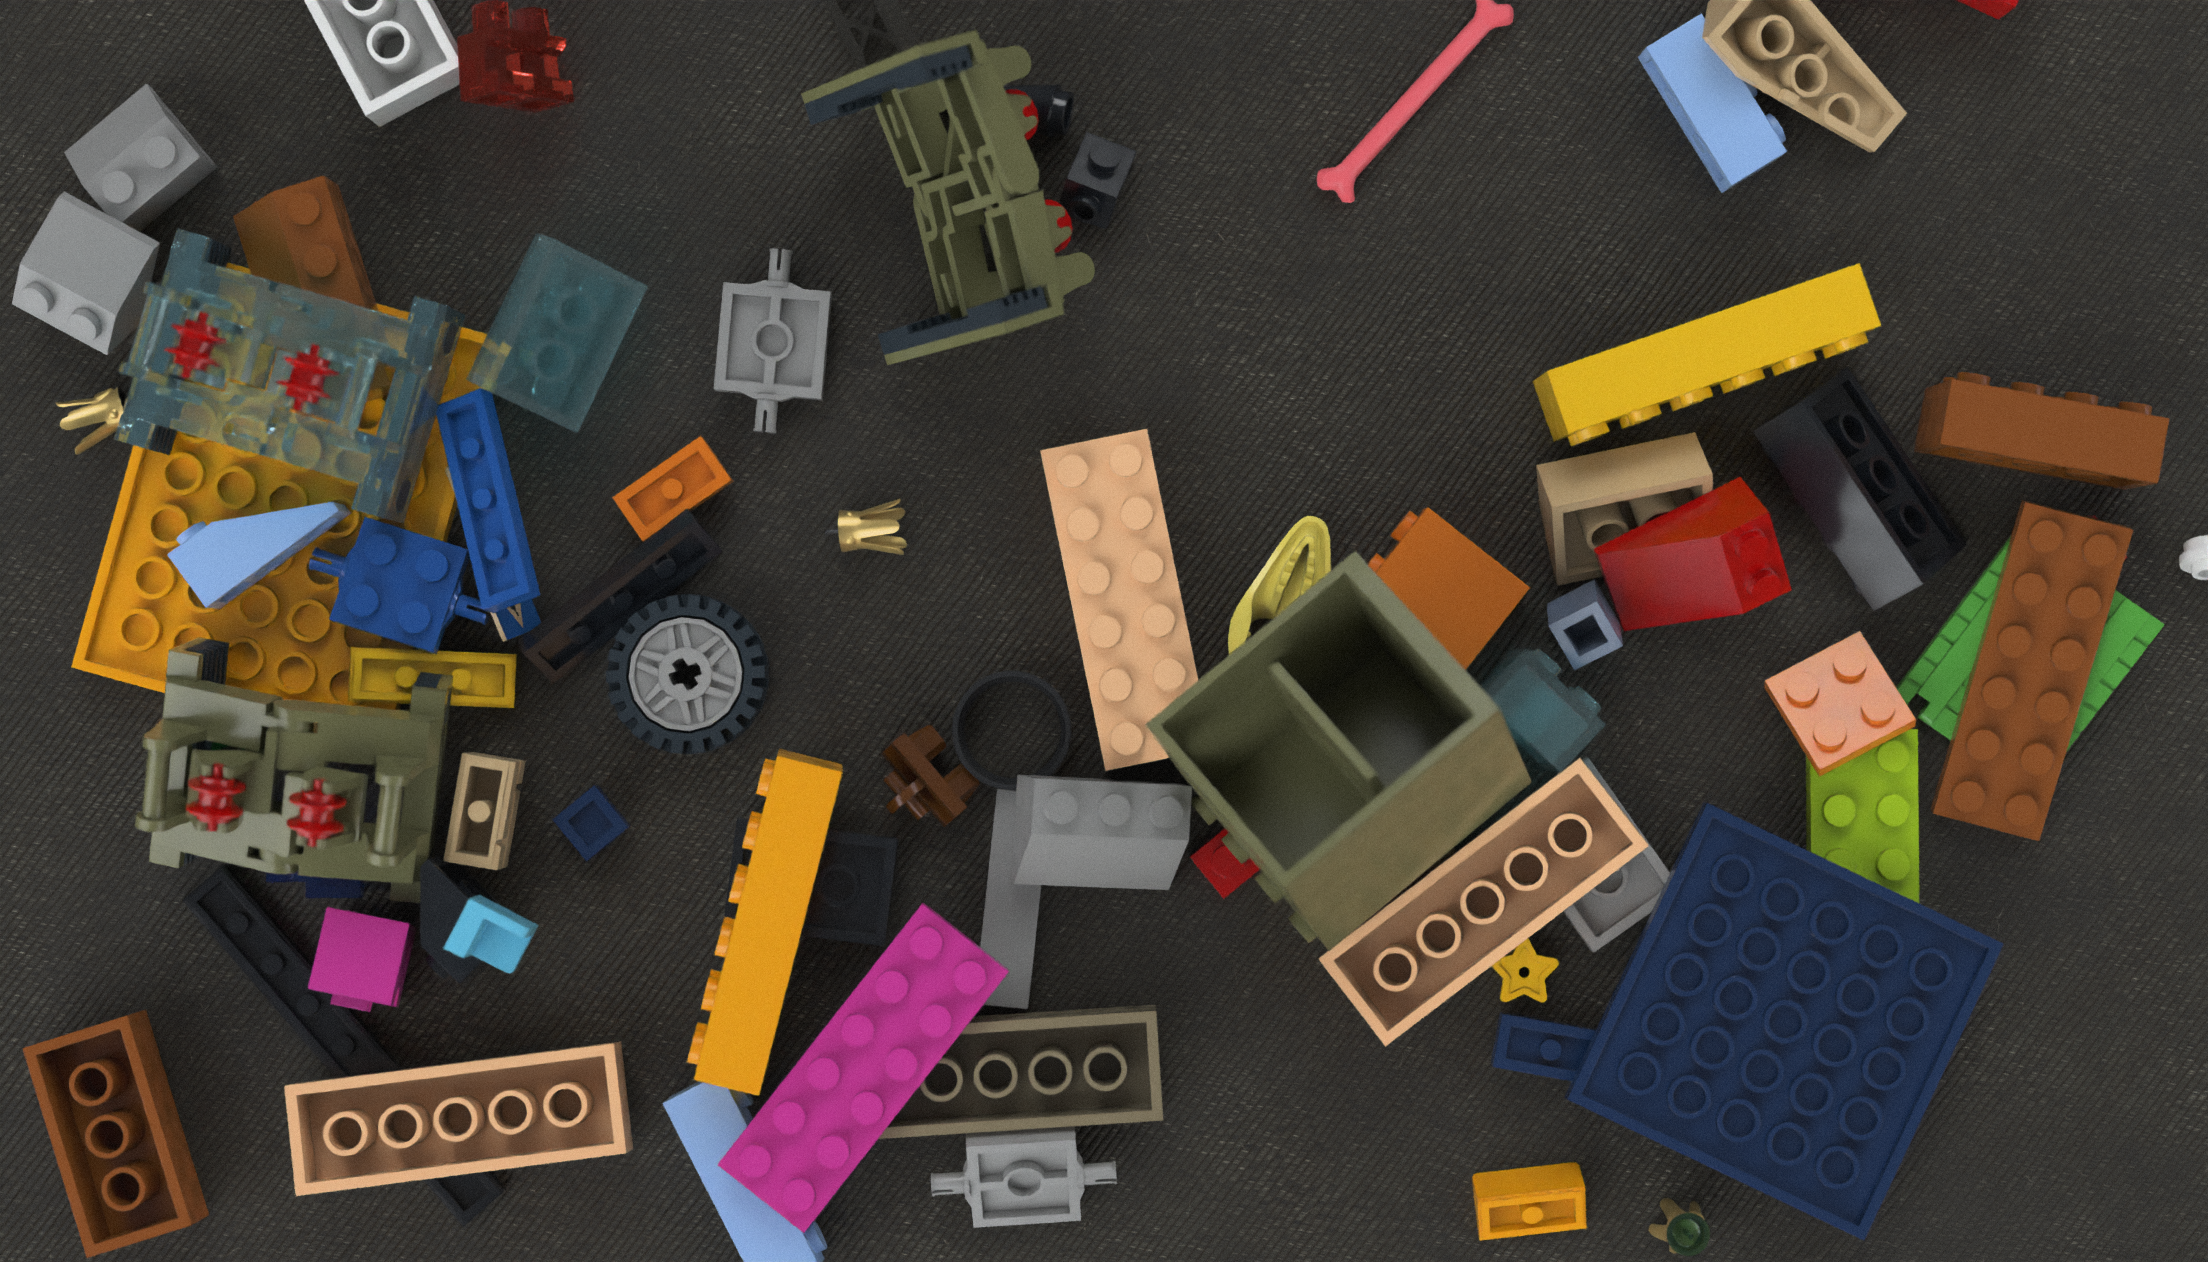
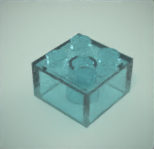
[1479,648,1606,773]

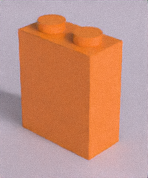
[1367,507,1530,670]

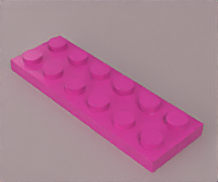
[717,902,1009,1233]

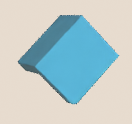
[444,895,538,973]

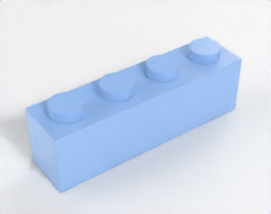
[662,1081,827,1262]

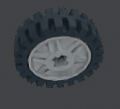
[606,594,770,754]

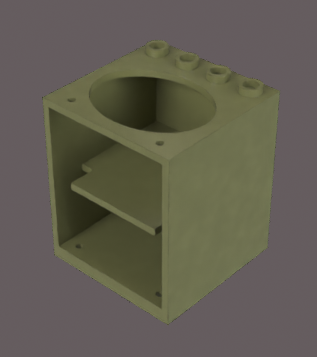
[1146,551,1532,951]

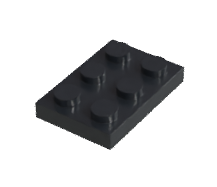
[724,817,899,946]

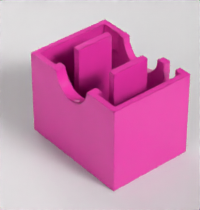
[308,907,417,1012]

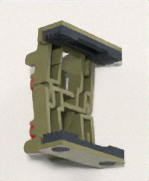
[801,30,1095,365]

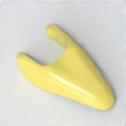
[1228,516,1331,655]

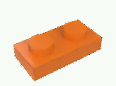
[612,436,734,542]

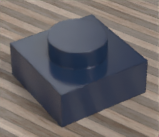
[552,785,631,861]

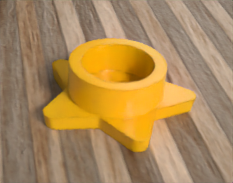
[1491,938,1559,1003]

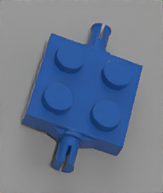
[309,517,490,655]

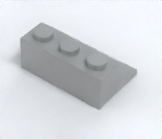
[1011,775,1192,890]

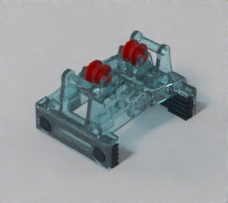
[114,228,465,524]

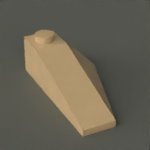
[1702,0,1907,152]

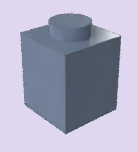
[1547,579,1623,670]

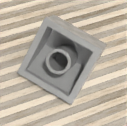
[64,84,217,232]
[12,192,160,355]

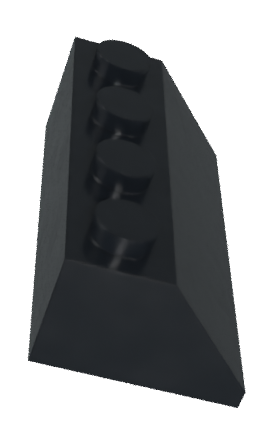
[1753,367,1967,611]

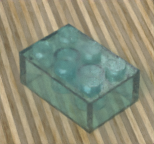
[466,233,648,433]

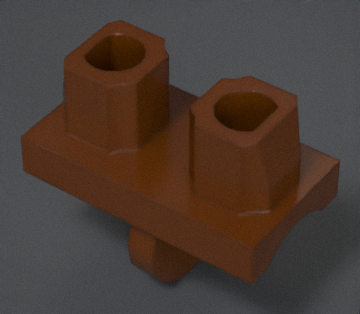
[882,725,980,827]

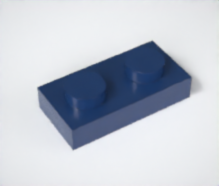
[1490,1012,1596,1081]

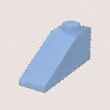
[167,502,351,609]

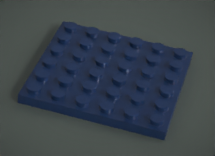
[1565,802,2004,1240]

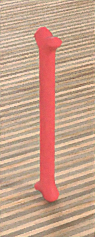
[1317,0,1514,203]

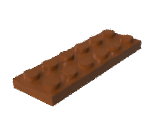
[1930,500,2133,841]

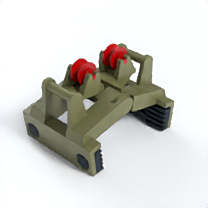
[135,637,453,903]

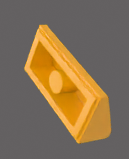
[1472,1162,1587,1241]

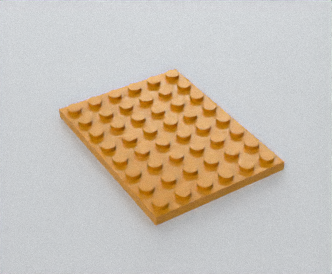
[71,263,503,724]

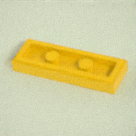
[348,647,517,708]

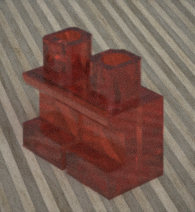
[457,0,574,113]

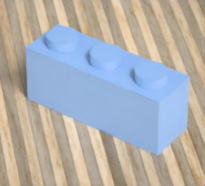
[1638,13,1787,193]

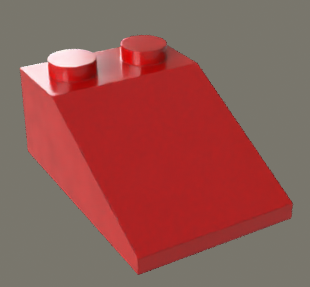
[1594,477,1792,631]

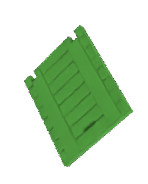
[1896,536,2165,752]

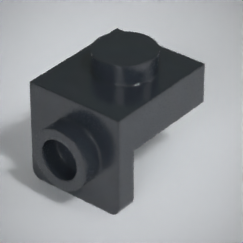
[1059,132,1137,229]

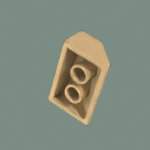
[1536,432,1713,586]

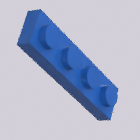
[435,388,540,613]

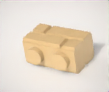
[443,752,526,870]

